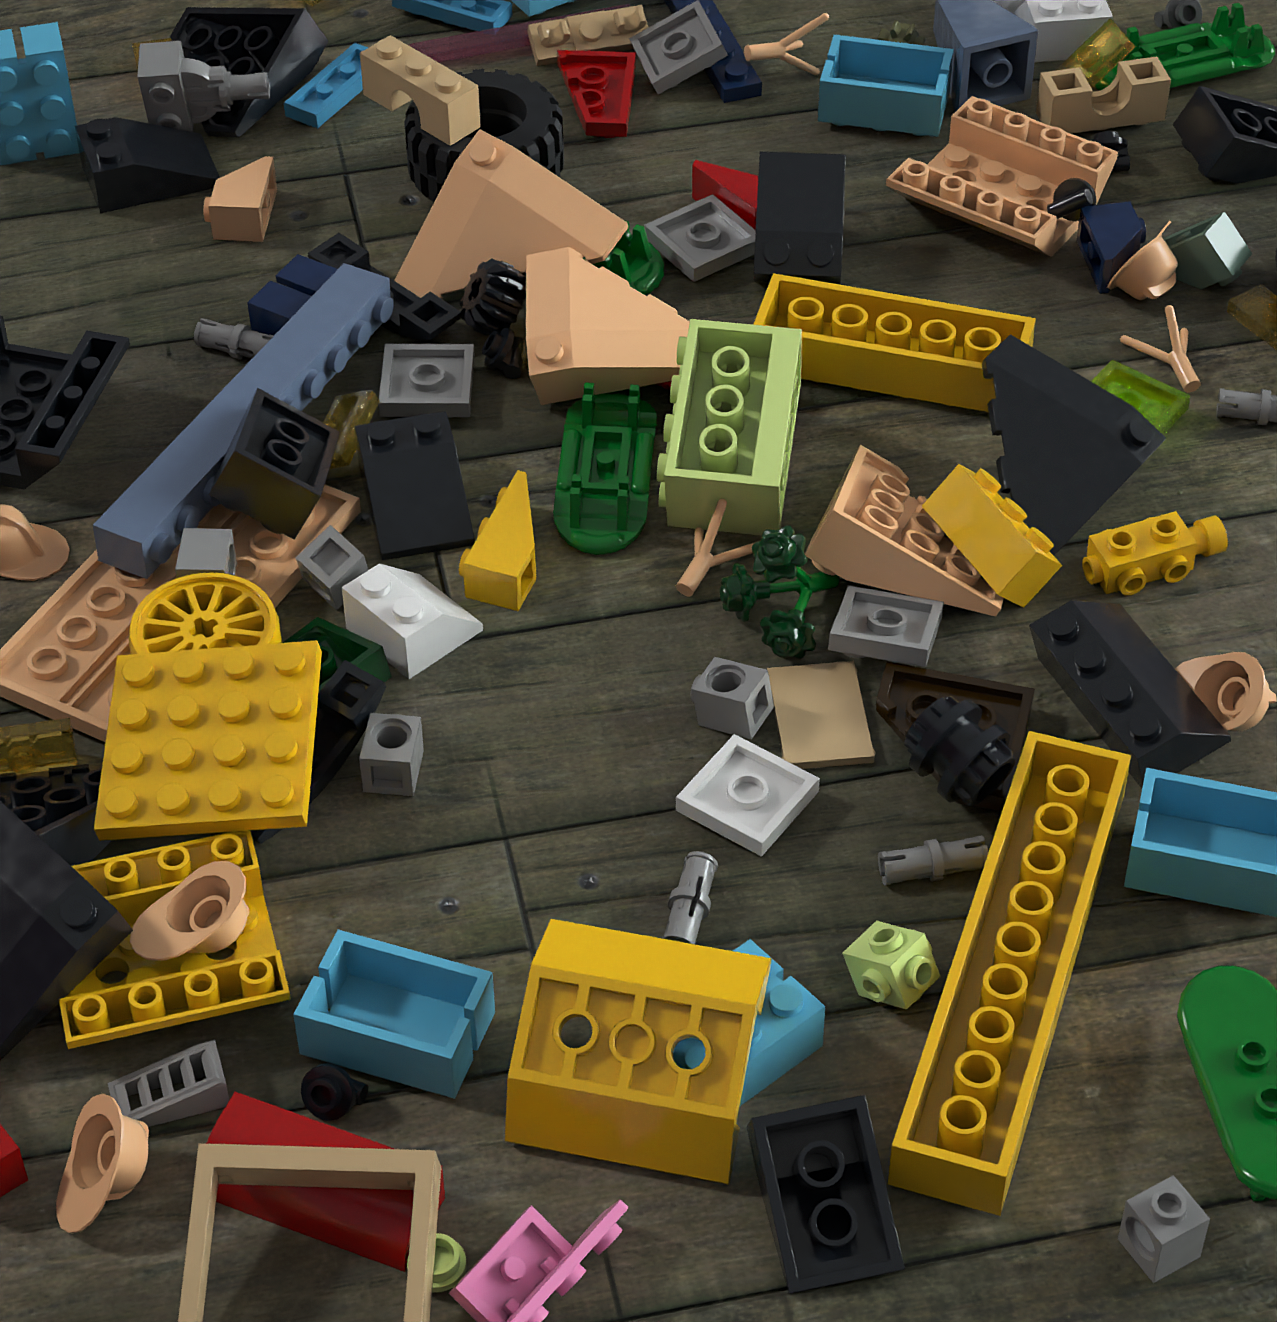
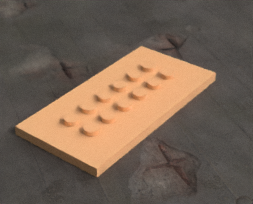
[0,484,361,742]

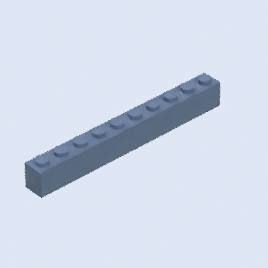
[93,263,394,579]

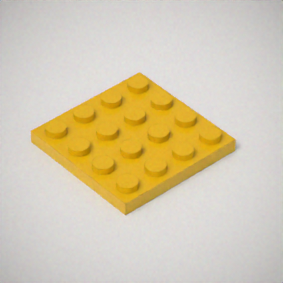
[94,640,322,841]

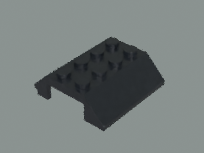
[0,316,130,490]

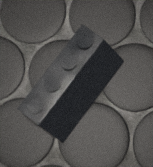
[1029,600,1231,788]

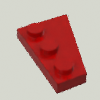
[557,50,636,138]

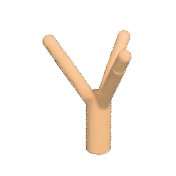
[744,13,829,76]
[1120,305,1201,393]
[676,498,761,597]

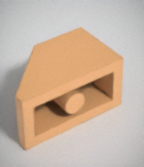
[203,156,277,242]

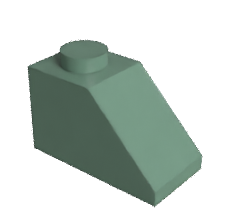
[1163,211,1252,289]

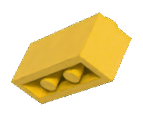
[922,464,1062,608]

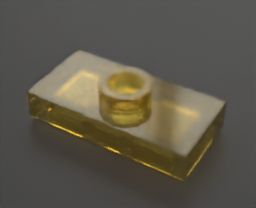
[1056,18,1136,88]
[1227,284,1277,350]
[323,389,380,469]
[0,718,78,775]

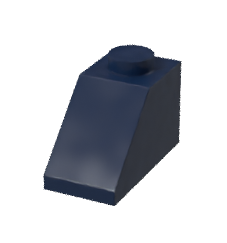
[1076,201,1146,294]

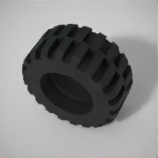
[404,69,564,203]

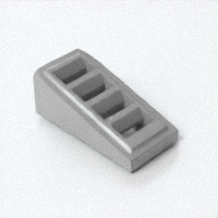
[108,1040,229,1127]

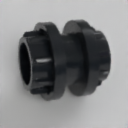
[904,696,1016,806]

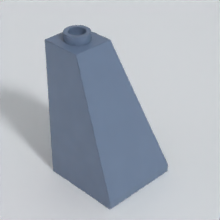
[933,0,1038,112]

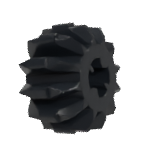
[460,258,526,335]

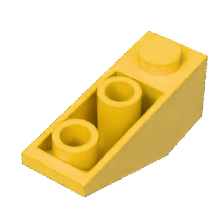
[459,470,536,611]

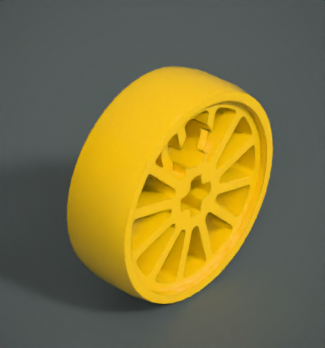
[129,572,282,654]

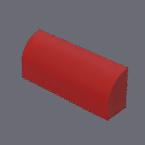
[206,1091,445,1272]

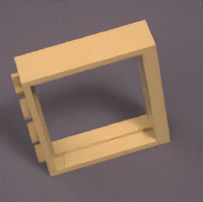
[178,1143,441,1322]

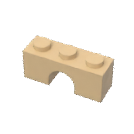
[360,35,481,146]
[1036,57,1171,134]

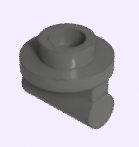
[1154,0,1202,29]

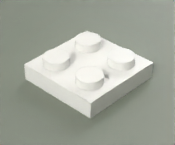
[676,734,820,857]

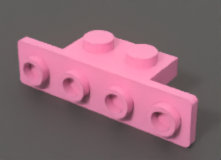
[449,1199,629,1322]

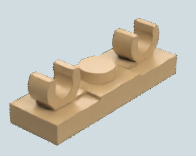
[527,5,648,66]

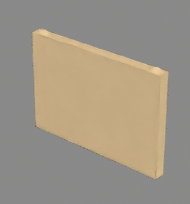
[767,661,876,769]

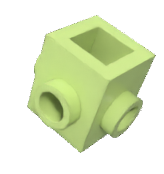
[842,921,941,1010]

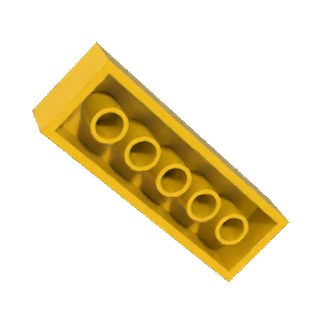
[753,273,1036,412]

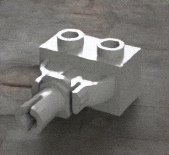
[137,41,270,132]

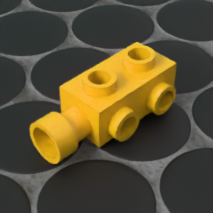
[1082,511,1228,595]

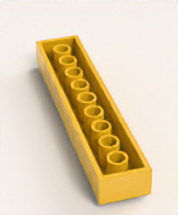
[888,731,1131,1216]

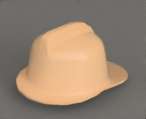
[1107,220,1178,300]
[0,504,70,581]
[1175,652,1277,731]
[130,861,249,961]
[56,1094,149,1234]

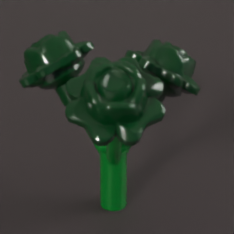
[719,525,839,659]

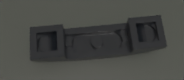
[308,233,462,340]
[250,660,386,844]

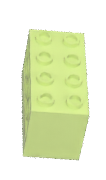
[657,319,802,536]

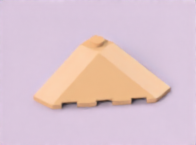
[394,129,629,299]
[526,247,690,405]
[805,444,1004,617]

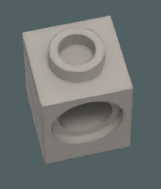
[295,525,368,610]
[175,528,237,578]
[690,657,774,739]
[359,713,424,796]
[1118,1175,1210,1283]

